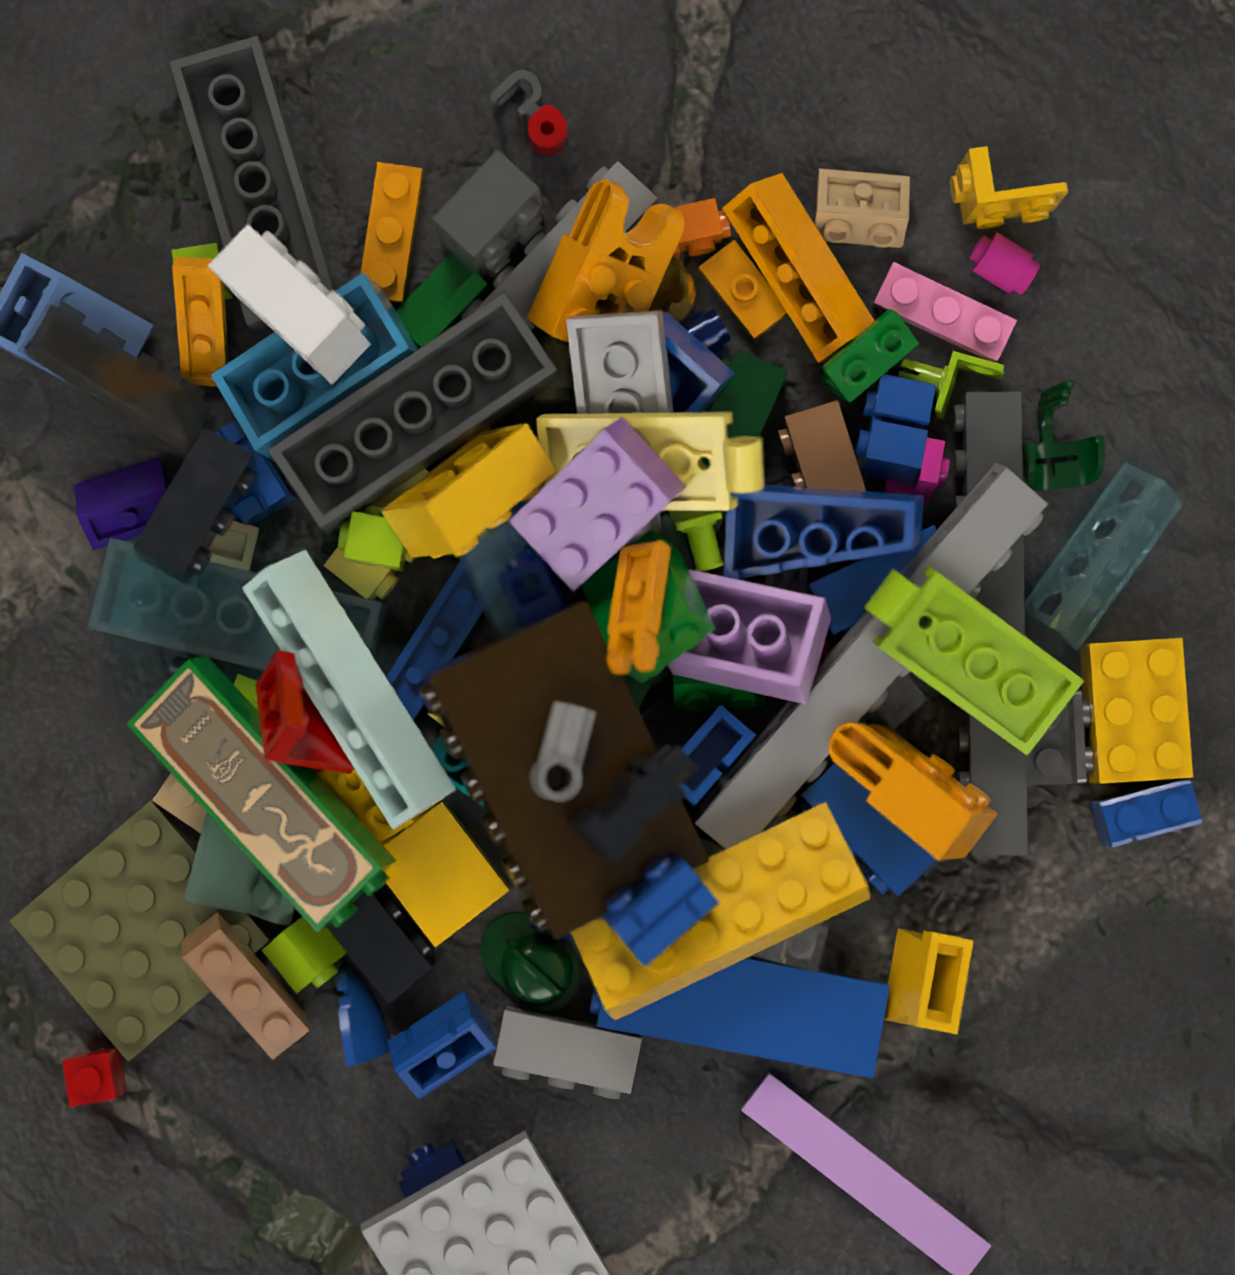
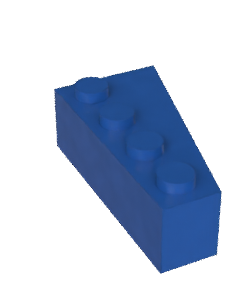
[724,485,924,580]

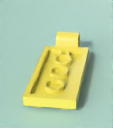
[536,412,765,510]

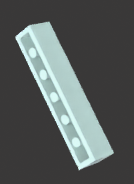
[242,550,456,829]

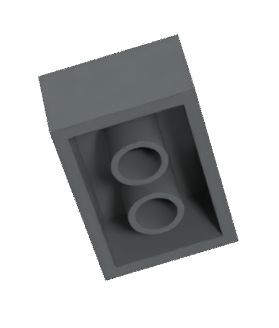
[432,149,544,282]

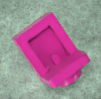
[884,438,950,504]

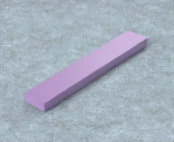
[741,1072,991,1275]

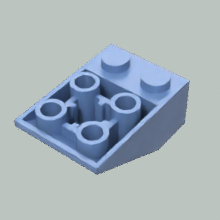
[0,253,155,406]

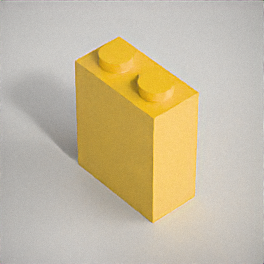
[381,801,512,947]

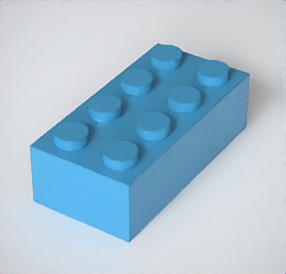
[211,272,419,461]

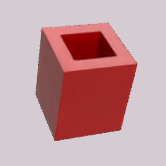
[62,1047,127,1107]

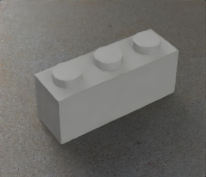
[493,1006,642,1099]

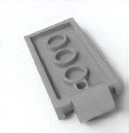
[566,311,673,545]

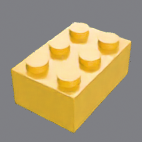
[381,423,557,559]
[1079,638,1193,784]

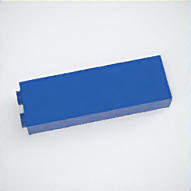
[590,957,890,1078]

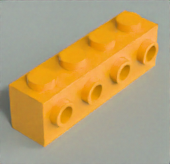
[722,173,874,363]

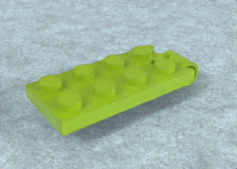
[864,566,1084,756]

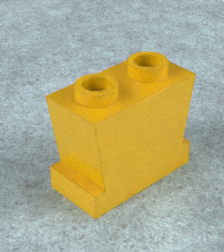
[884,928,974,1034]

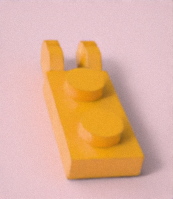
[607,540,671,675]

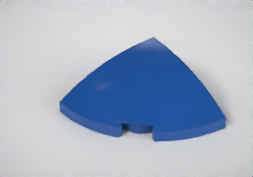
[337,963,391,1067]

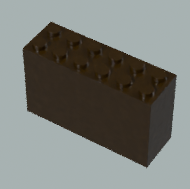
[418,601,710,940]

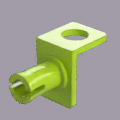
[898,351,1005,419]
[668,510,724,572]

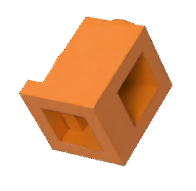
[670,198,731,264]

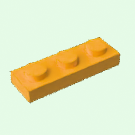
[360,162,424,305]
[172,257,229,387]

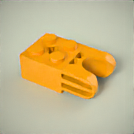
[526,179,685,342]
[829,722,998,861]

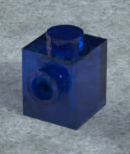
[399,1138,467,1198]

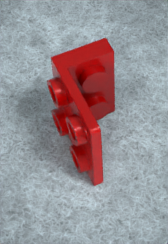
[255,650,355,774]

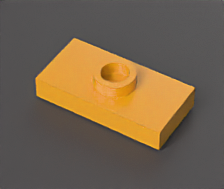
[698,240,788,341]

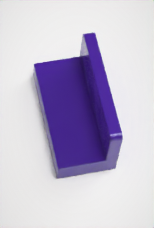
[74,458,168,550]

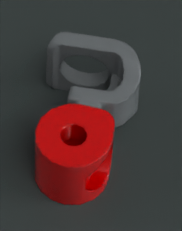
[490,69,568,156]

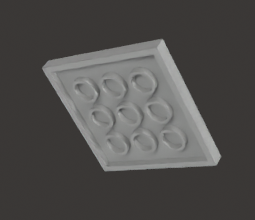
[361,1131,612,1275]

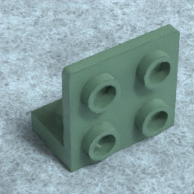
[184,813,295,926]

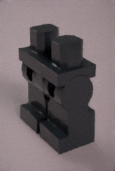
[565,744,698,863]

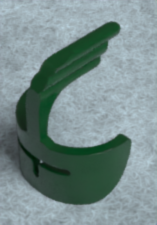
[1022,380,1105,491]

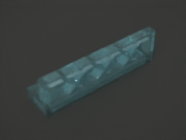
[1024,462,1183,651]

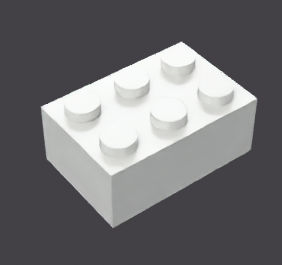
[208,224,371,385]

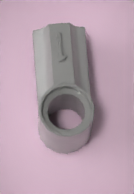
[530,701,596,801]

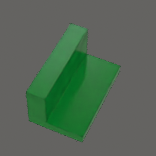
[396,255,490,349]

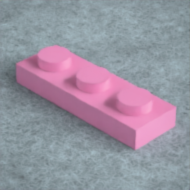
[872,262,1017,363]

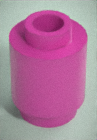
[969,232,1041,295]

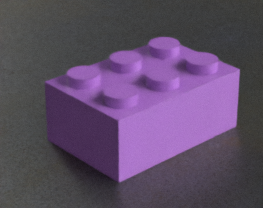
[509,417,687,591]

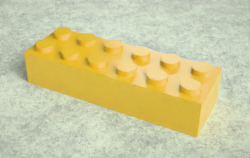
[571,802,871,1021]

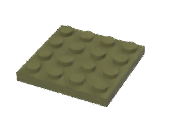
[10,800,272,1062]

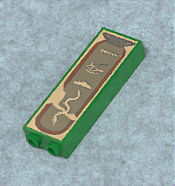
[127,655,396,932]

